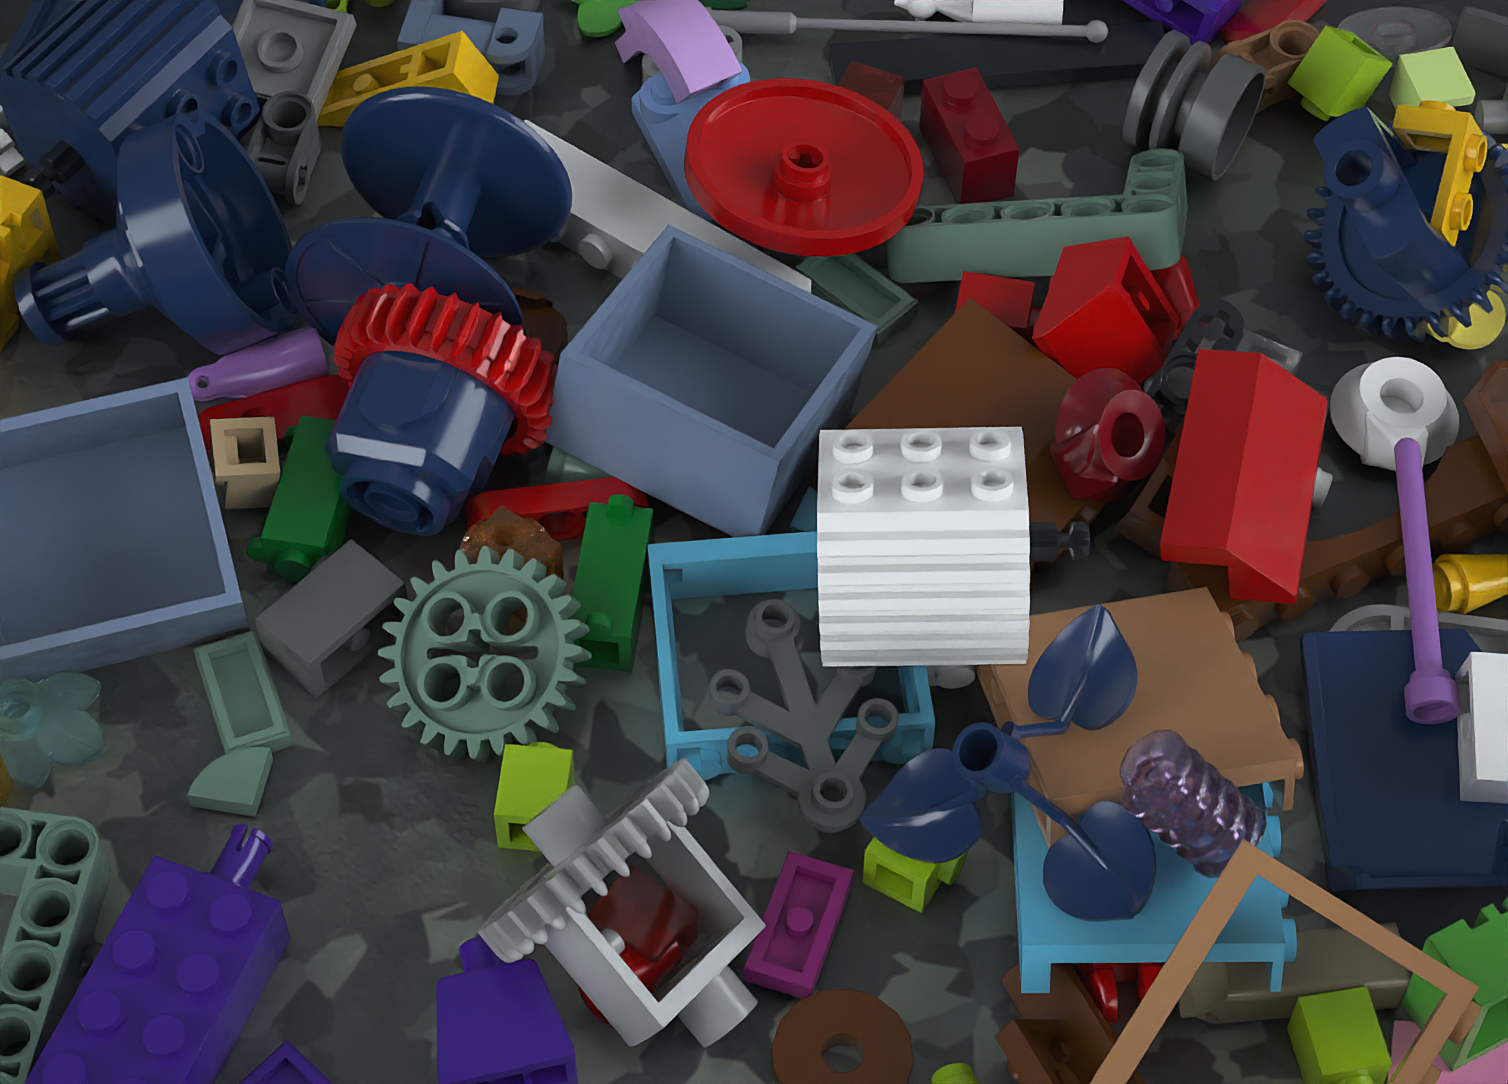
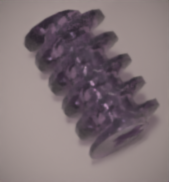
[1120,729,1267,878]

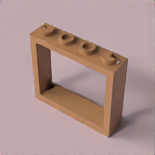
[1089,839,1481,1084]

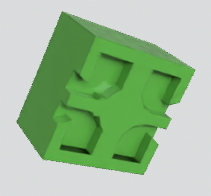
[1401,897,1508,1072]

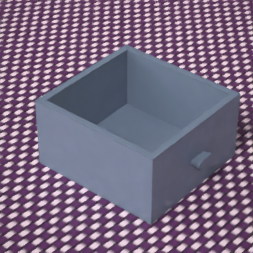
[544,224,878,537]
[0,377,250,690]

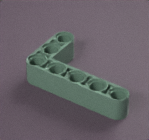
[885,148,1188,283]
[0,807,111,1084]

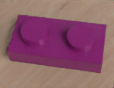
[744,851,854,999]

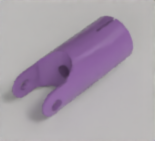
[188,326,329,402]

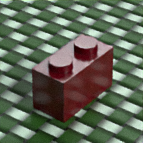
[919,67,1020,204]

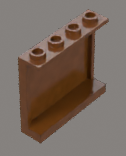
[808,298,1107,591]

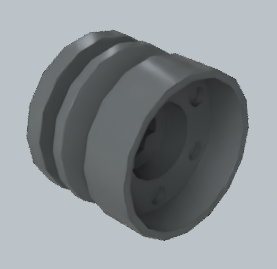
[1123,30,1266,181]

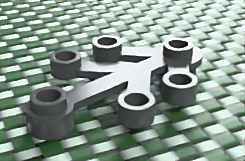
[708,599,899,833]

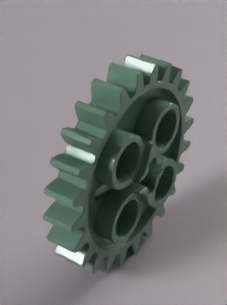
[378,546,592,763]

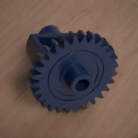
[1304,106,1508,342]

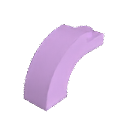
[615,0,742,104]

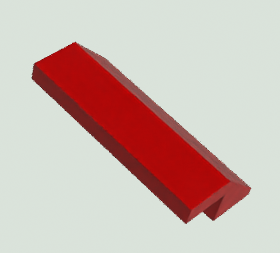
[1160,349,1327,604]

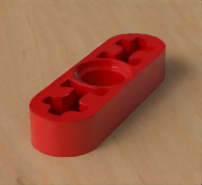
[464,477,649,549]

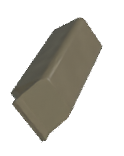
[1178,922,1410,1024]

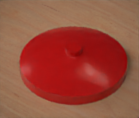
[684,78,924,257]

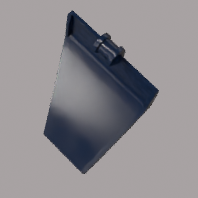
[1300,628,1508,892]

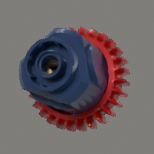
[325,283,558,536]

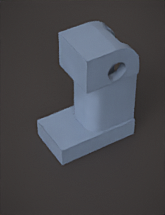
[397,0,545,96]

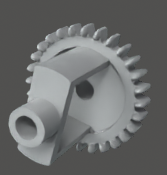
[477,758,766,1048]

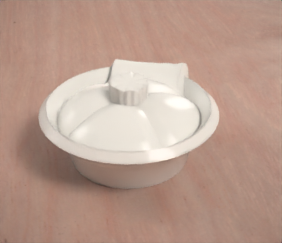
[1330,357,1459,471]

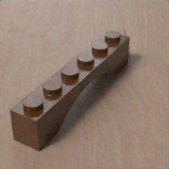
[1165,434,1508,643]

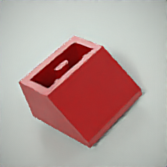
[1032,236,1179,385]

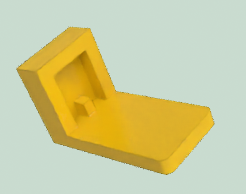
[1392,100,1487,247]

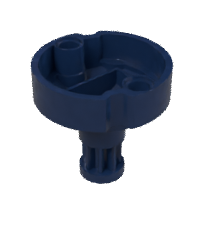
[14,109,300,355]

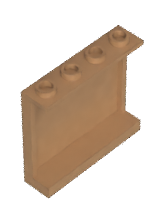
[977,587,1304,849]

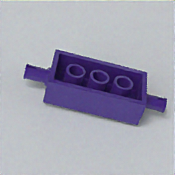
[24,824,291,1084]

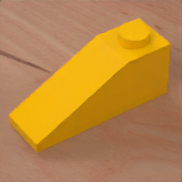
[317,31,499,127]

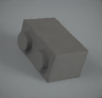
[255,539,408,699]

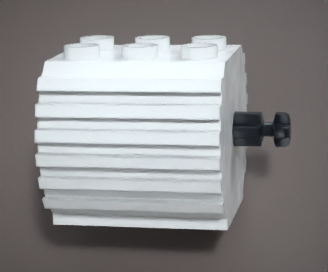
[817,427,1090,667]

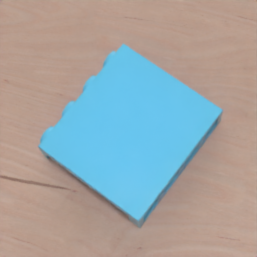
[1010,782,1297,993]

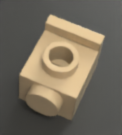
[208,417,280,509]

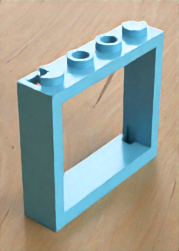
[647,531,935,780]

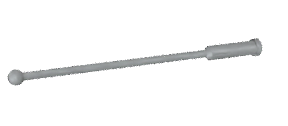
[705,7,1108,43]

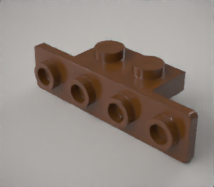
[995,962,1145,1084]

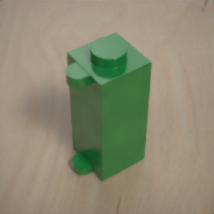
[246,415,354,582]
[568,494,654,672]

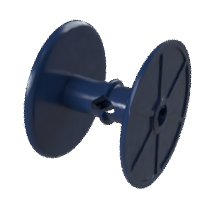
[285,86,573,347]

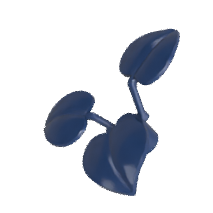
[859,604,1157,922]

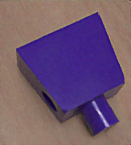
[436,936,578,1084]

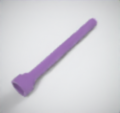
[1394,437,1461,724]

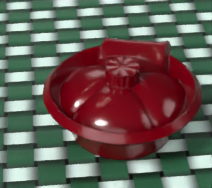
[1049,368,1165,502]

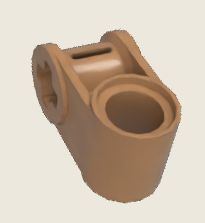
[1208,20,1319,114]

